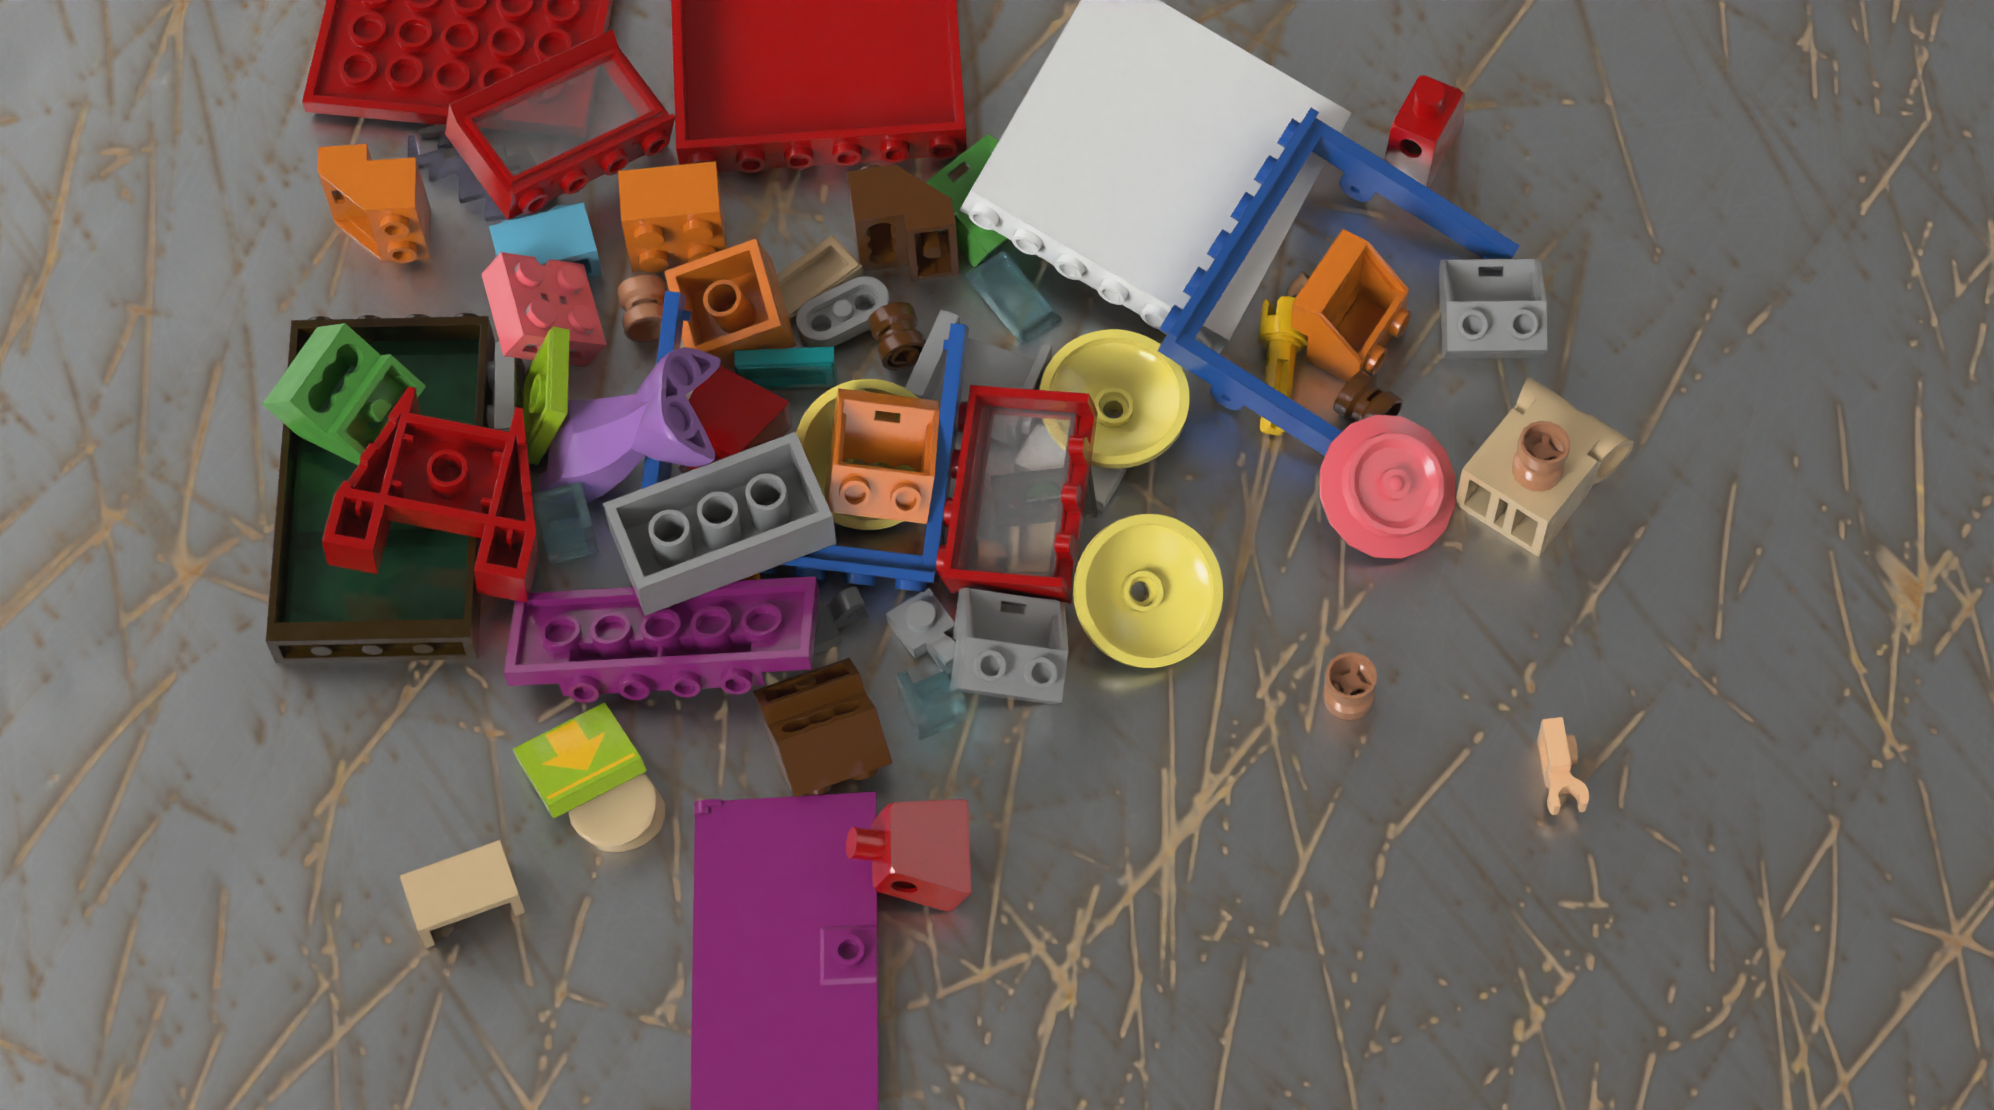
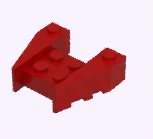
[322,387,539,603]

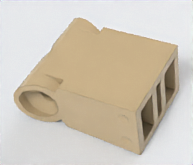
[1456,377,1634,557]

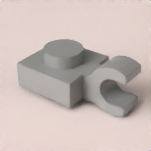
[886,588,955,678]

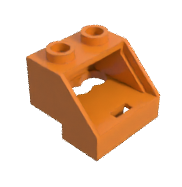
[318,144,431,263]
[1291,229,1412,382]
[824,388,940,524]

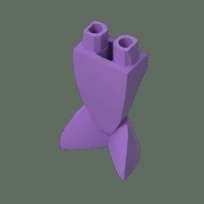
[539,347,721,503]

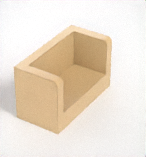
[399,840,525,949]

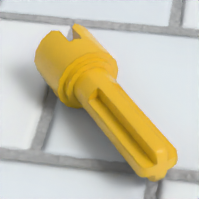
[1258,296,1307,436]

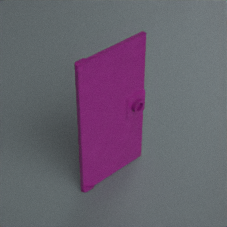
[690,792,880,1110]

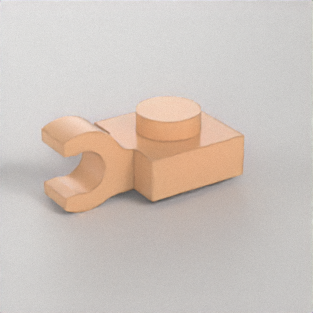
[1537,717,1589,815]

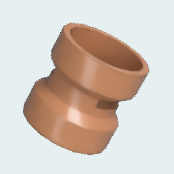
[617,274,667,342]
[1512,421,1570,492]
[1323,652,1377,720]

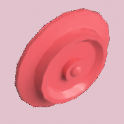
[1320,415,1456,559]

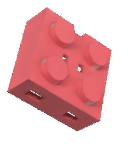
[481,252,607,367]

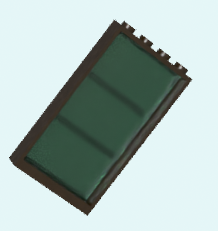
[266,313,495,663]

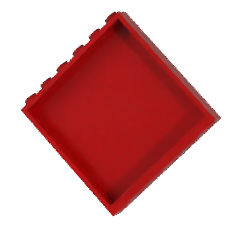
[671,0,967,173]

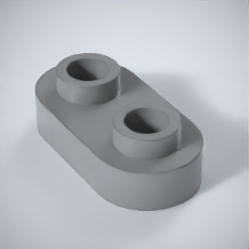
[796,276,889,348]

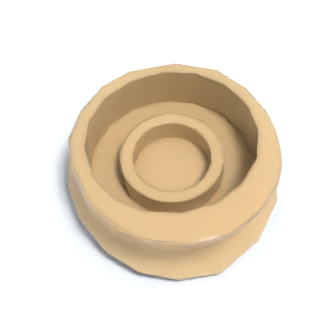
[568,773,666,852]

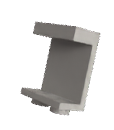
[905,309,1052,451]

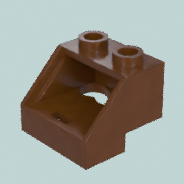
[847,164,959,282]
[753,657,893,798]

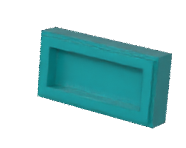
[734,347,837,390]

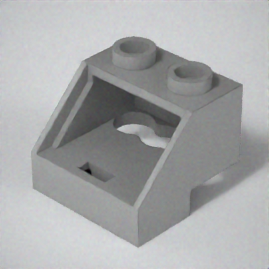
[1439,259,1548,359]
[949,588,1069,704]

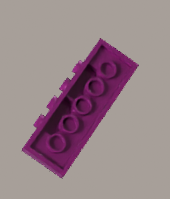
[504,576,820,703]

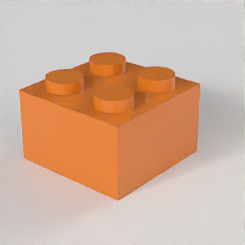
[618,161,727,273]
[664,238,797,370]

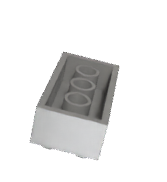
[603,432,837,616]

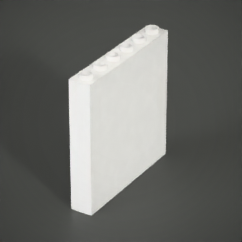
[960,0,1351,354]

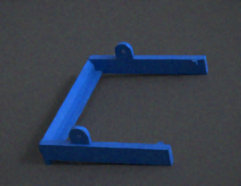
[1157,107,1520,456]
[641,291,969,592]

